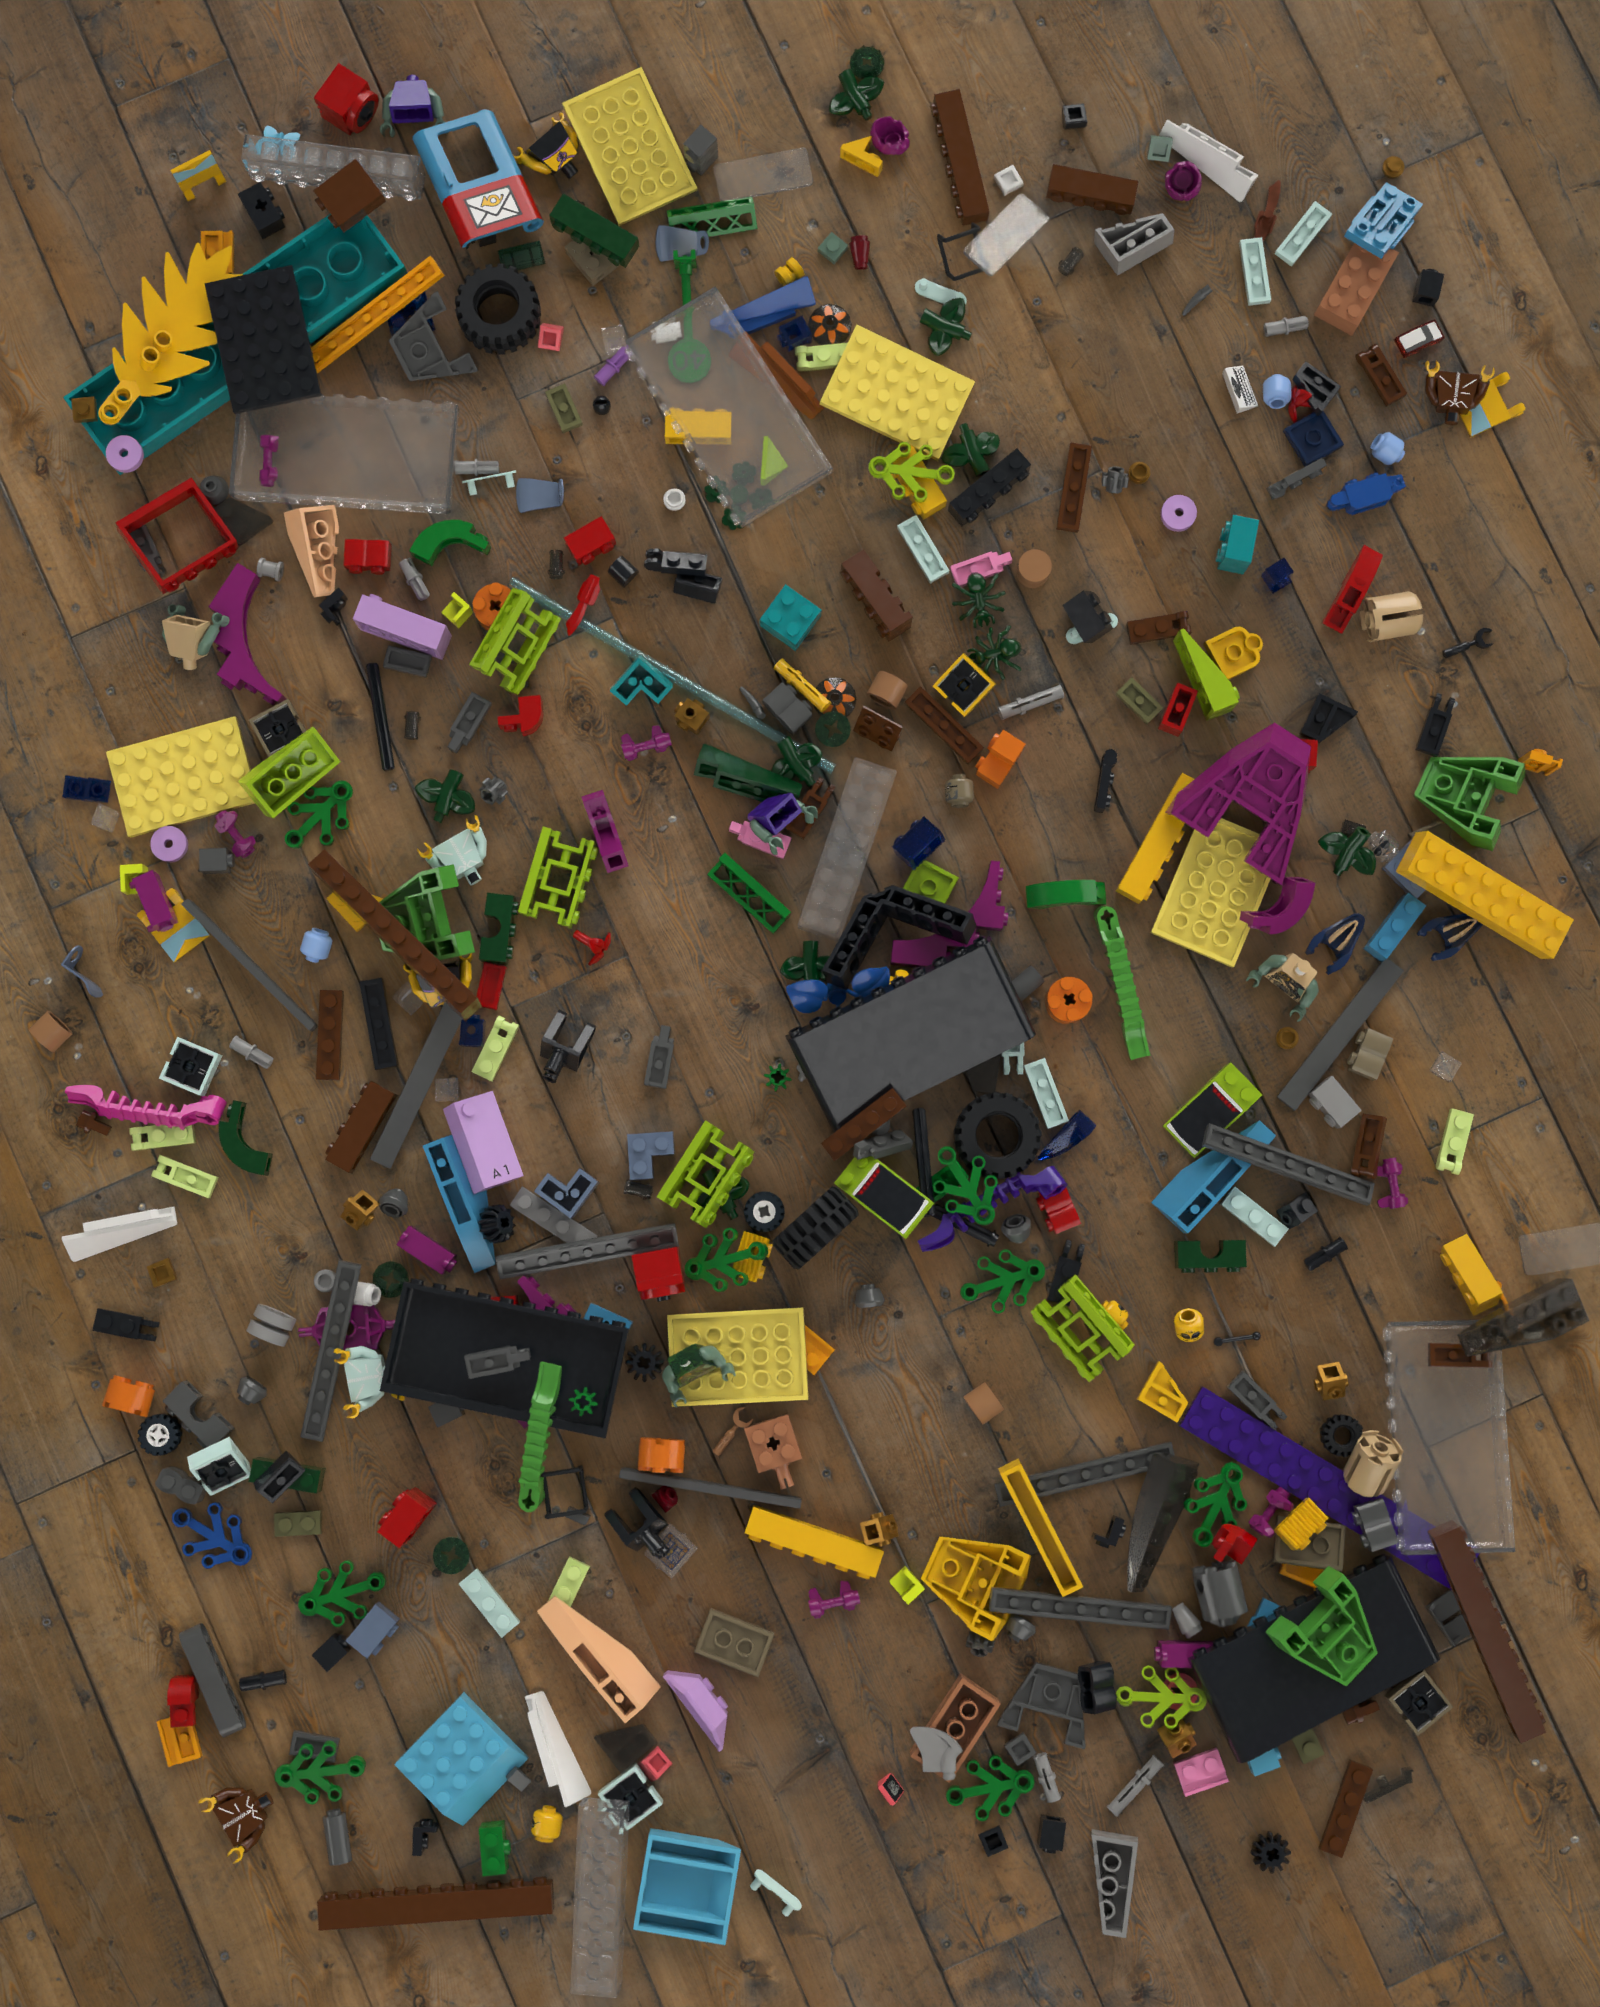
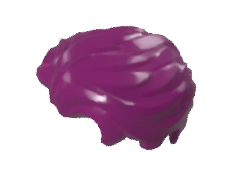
[870,116,910,155]
[1165,161,1202,201]

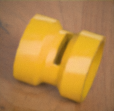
[774,257,805,286]

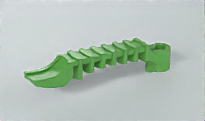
[1093,906,1150,1060]
[518,1361,562,1512]

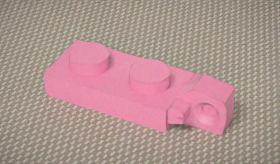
[950,551,1012,587]
[729,821,792,859]

